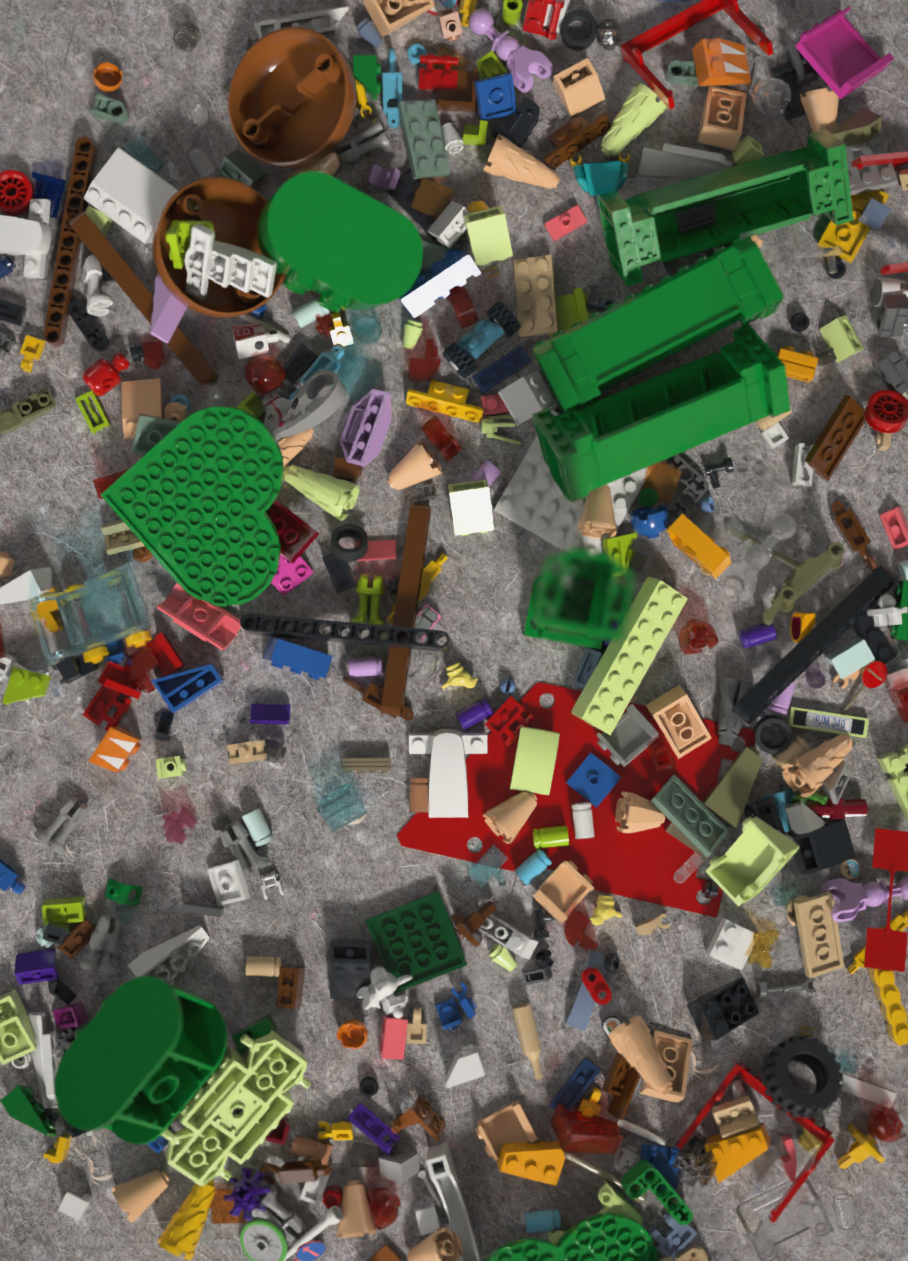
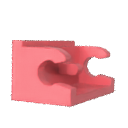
[379,1014,408,1060]

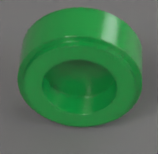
[638,487,658,507]

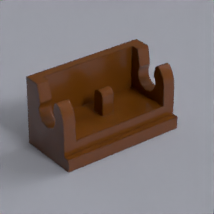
[276,965,305,1009]

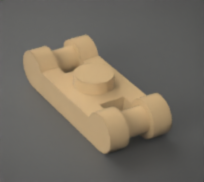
[226,740,267,765]

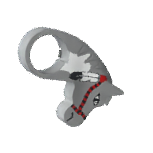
[262,370,347,440]

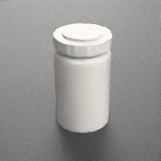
[572,802,595,839]

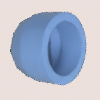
[699,496,714,513]
[500,679,516,694]

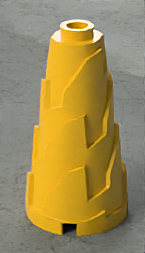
[157,1179,216,1260]

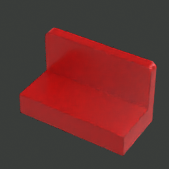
[145,632,186,677]
[98,661,143,700]

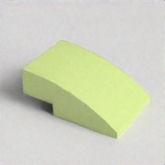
[510,726,560,795]
[0,989,37,1065]

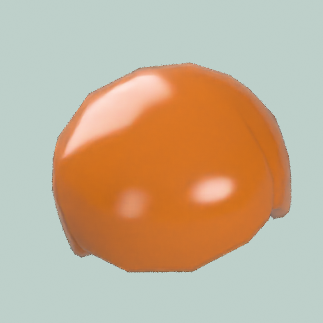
[93,62,123,92]
[336,1019,368,1049]

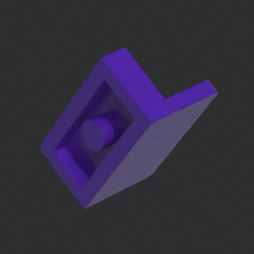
[249,704,291,724]
[14,949,59,985]

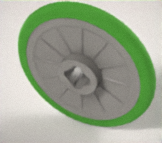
[240,1219,288,1261]

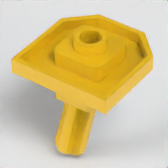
[837,1123,886,1169]

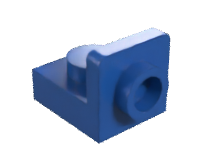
[101,634,128,664]
[435,997,462,1031]

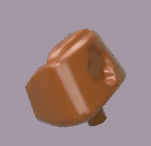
[132,546,153,562]

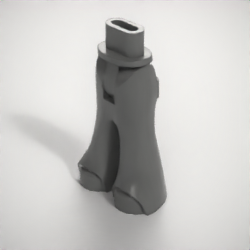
[717,676,756,746]

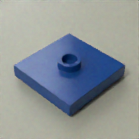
[474,73,517,121]
[566,752,621,808]

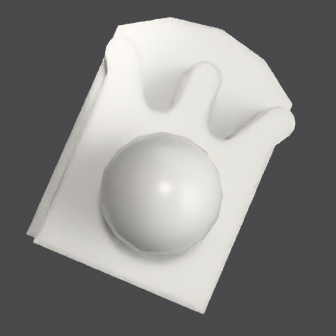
[380,993,408,1018]

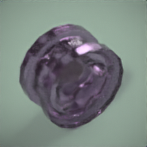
[806,671,826,689]

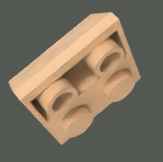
[553,58,605,117]

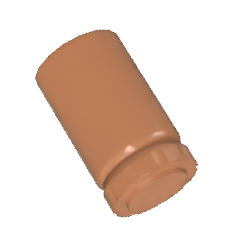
[409,777,429,812]

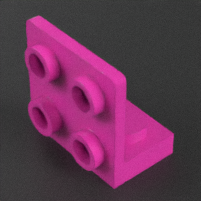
[271,555,313,596]

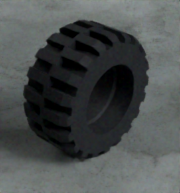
[761,1036,843,1118]

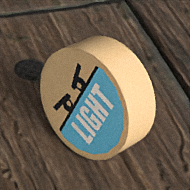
[839,859,860,879]

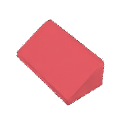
[879,506,908,550]
[357,540,397,561]

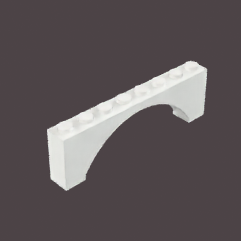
[426,1142,482,1261]

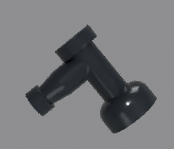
[704,457,734,489]
[533,909,557,938]

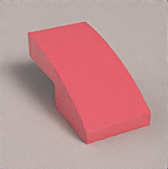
[780,1134,797,1182]

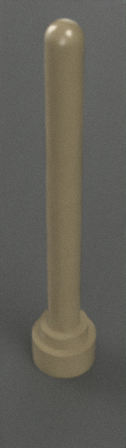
[564,1150,647,1203]

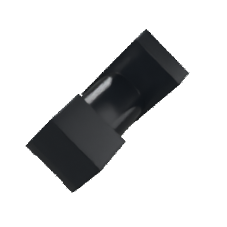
[491,97,540,148]
[52,655,98,685]

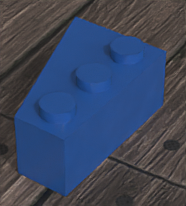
[263,636,333,680]
[151,664,225,713]

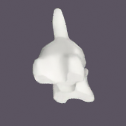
[357,967,413,1009]

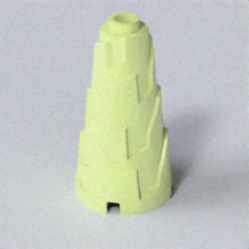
[600,82,667,158]
[284,465,360,521]

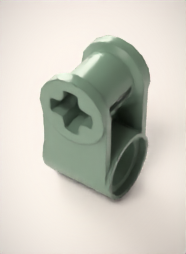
[665,60,698,86]
[89,94,129,124]

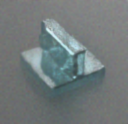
[330,353,382,401]
[315,782,367,832]

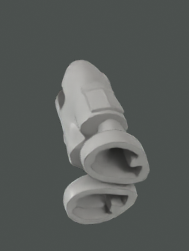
[79,915,121,975]

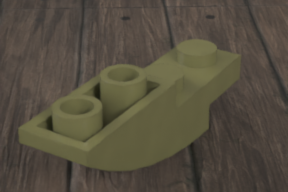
[0,388,57,435]

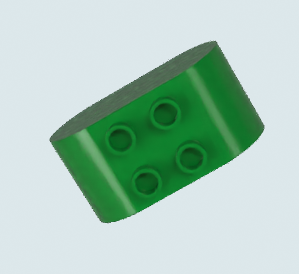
[257,171,423,313]
[54,976,227,1145]

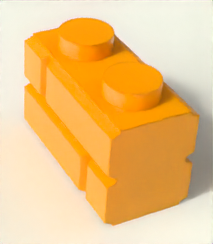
[776,346,818,383]

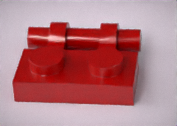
[418,53,459,91]
[82,685,133,732]
[484,696,535,747]

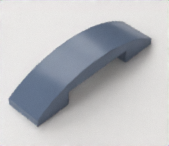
[566,950,606,1031]

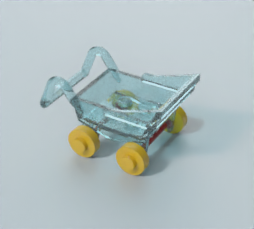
[29,563,152,667]

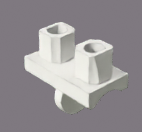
[867,594,908,627]

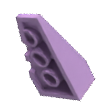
[150,273,187,344]

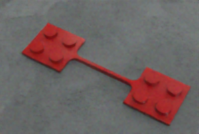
[864,828,908,972]

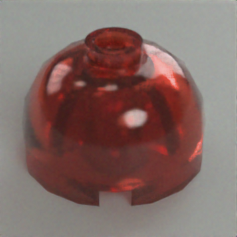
[245,353,285,394]
[678,619,719,654]
[867,1100,906,1143]
[366,1187,401,1230]

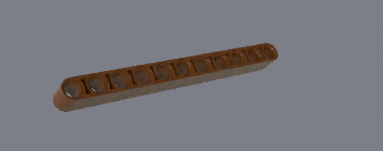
[43,136,97,347]
[67,210,218,389]
[381,504,431,716]

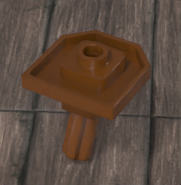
[451,901,497,948]

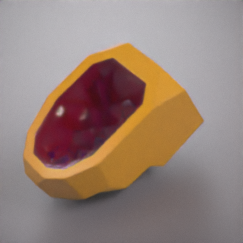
[790,612,816,643]

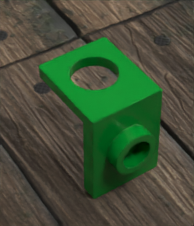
[104,878,143,905]

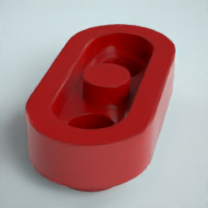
[581,967,612,1005]

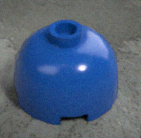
[629,505,669,539]

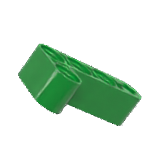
[620,1159,693,1225]

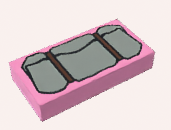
[415,604,442,643]

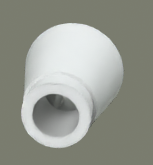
[442,123,463,154]

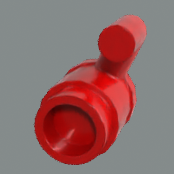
[323,1185,343,1210]

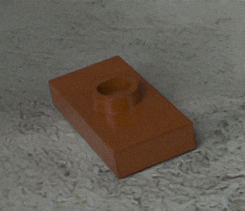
[56,917,96,960]

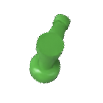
[790,790,827,805]

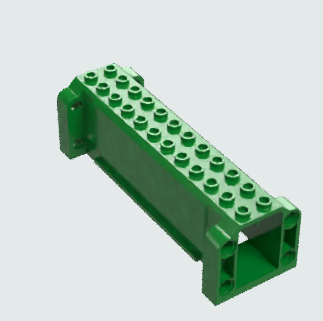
[598,129,853,287]
[533,237,784,413]
[532,324,790,503]
[523,546,633,650]

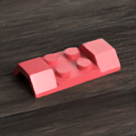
[157,583,241,651]

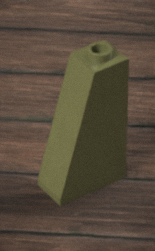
[702,746,763,828]

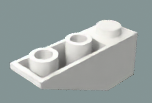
[478,914,539,959]

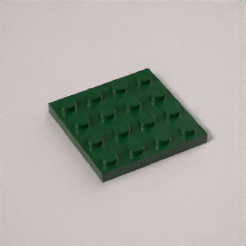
[365,890,468,994]

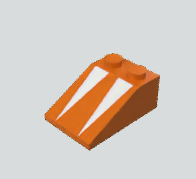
[692,38,751,86]
[88,726,142,773]

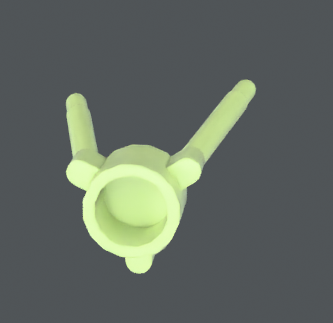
[482,414,521,445]

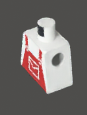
[232,323,279,359]

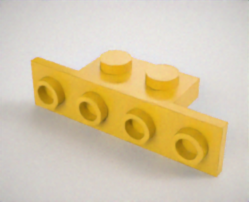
[406,380,484,423]

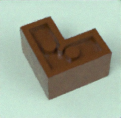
[437,67,477,113]

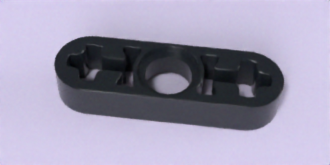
[68,301,109,352]

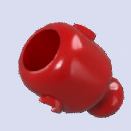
[82,352,130,396]

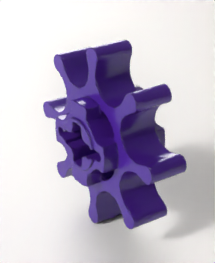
[224,1168,271,1221]

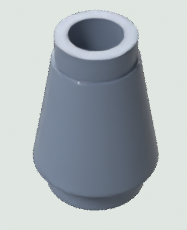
[356,18,384,48]

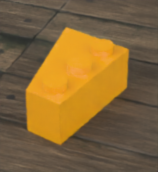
[666,514,732,580]
[704,1122,771,1183]
[496,1139,568,1186]

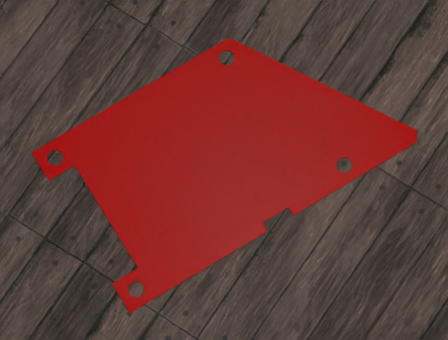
[397,682,755,918]

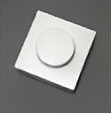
[761,423,789,450]

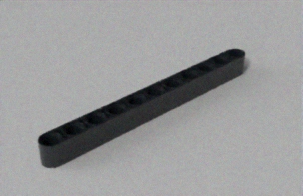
[732,565,897,724]
[240,613,453,652]

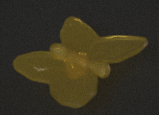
[747,930,779,969]

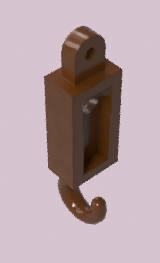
[831,501,878,571]
[342,676,414,721]
[259,1160,332,1184]

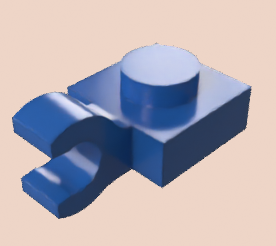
[452,981,477,1019]

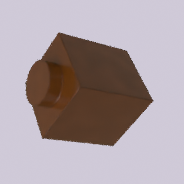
[334,458,363,481]

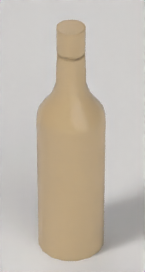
[512,1003,543,1080]

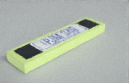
[788,707,869,738]

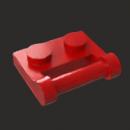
[523,0,565,40]

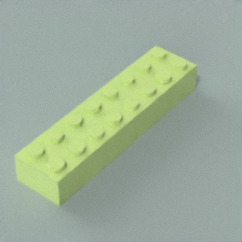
[570,576,687,735]

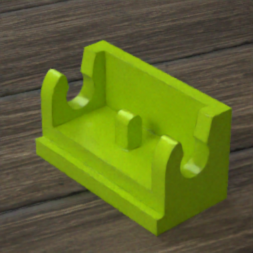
[42,896,87,925]

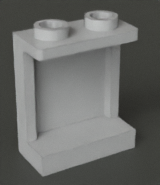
[597,704,660,767]

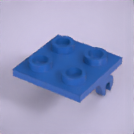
[641,1144,681,1189]

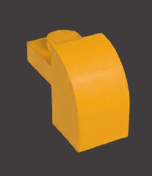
[33,587,67,634]

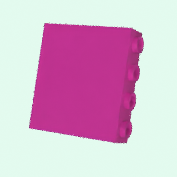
[795,6,894,100]

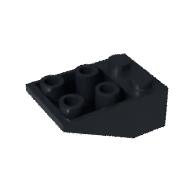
[788,819,856,875]
[330,939,371,1000]
[687,977,759,1041]

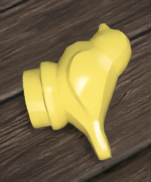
[441,662,478,689]
[590,896,622,925]
[797,1127,822,1153]

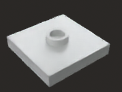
[207,860,250,906]

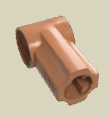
[291,1135,333,1165]

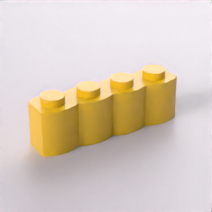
[868,968,908,1046]

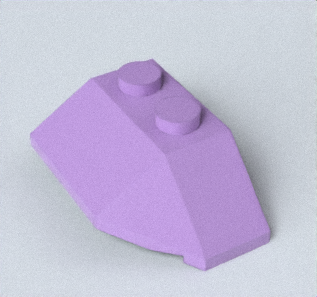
[339,389,392,467]

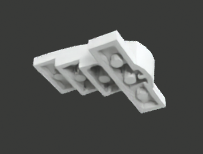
[0,199,51,279]
[185,224,277,300]
[409,729,488,817]

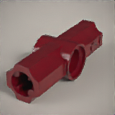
[806,798,868,819]

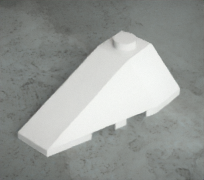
[0,567,52,605]
[128,925,210,984]

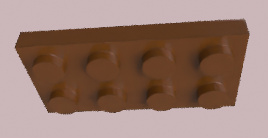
[804,395,866,481]

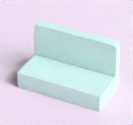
[825,637,875,679]

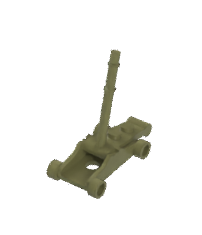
[726,525,845,625]

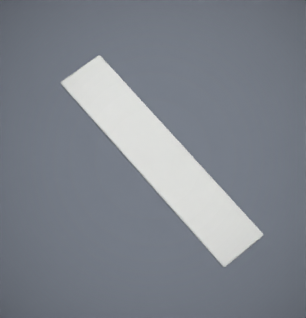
[840,1074,896,1108]

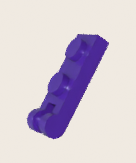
[347,1102,401,1155]

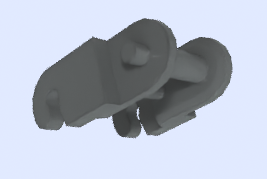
[0,332,16,356]
[409,482,437,504]

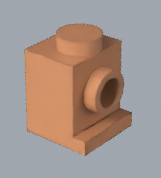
[436,7,463,41]

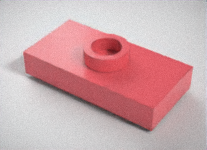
[544,205,587,242]

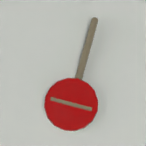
[840,661,888,715]

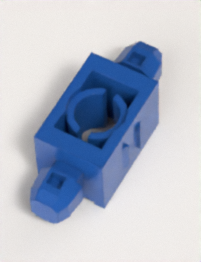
[0,859,26,894]

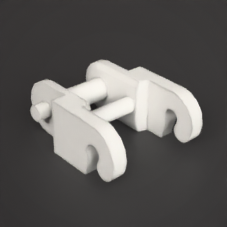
[260,871,284,900]

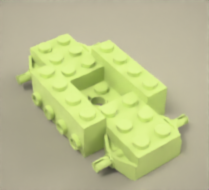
[162,1030,311,1186]

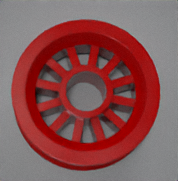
[0,170,36,216]
[864,390,908,434]

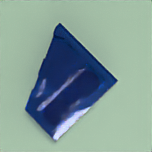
[32,171,66,219]

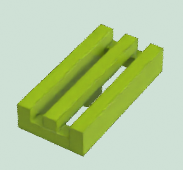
[75,390,111,434]

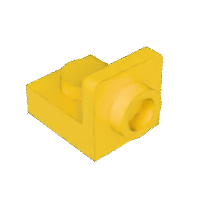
[43,1132,72,1163]

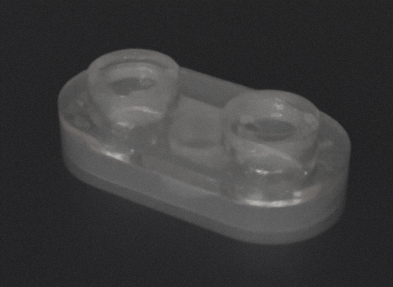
[742,1143,778,1176]

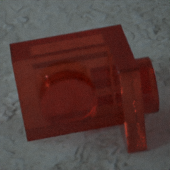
[315,312,345,339]
[143,341,166,369]

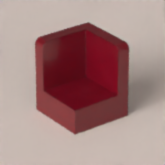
[265,1117,290,1145]

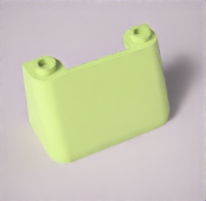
[706,817,800,906]

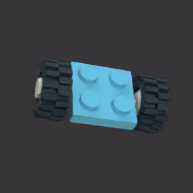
[442,301,521,379]

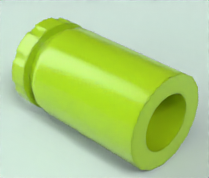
[501,0,522,26]
[533,826,569,849]

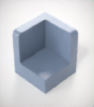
[858,198,892,231]

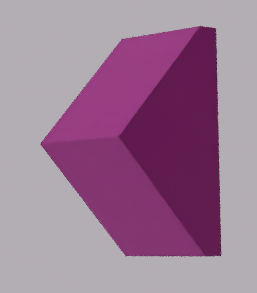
[52,1001,88,1029]

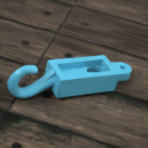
[382,47,403,128]
[288,345,344,400]

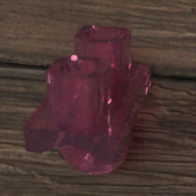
[162,806,197,845]

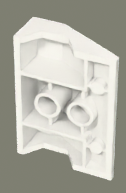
[83,147,178,244]

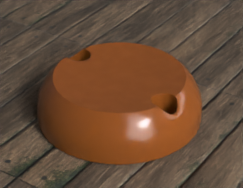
[228,27,357,169]
[152,177,284,318]

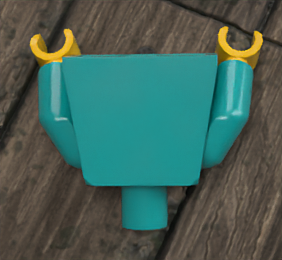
[570,153,630,206]

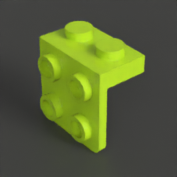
[166,220,216,269]
[549,287,591,337]

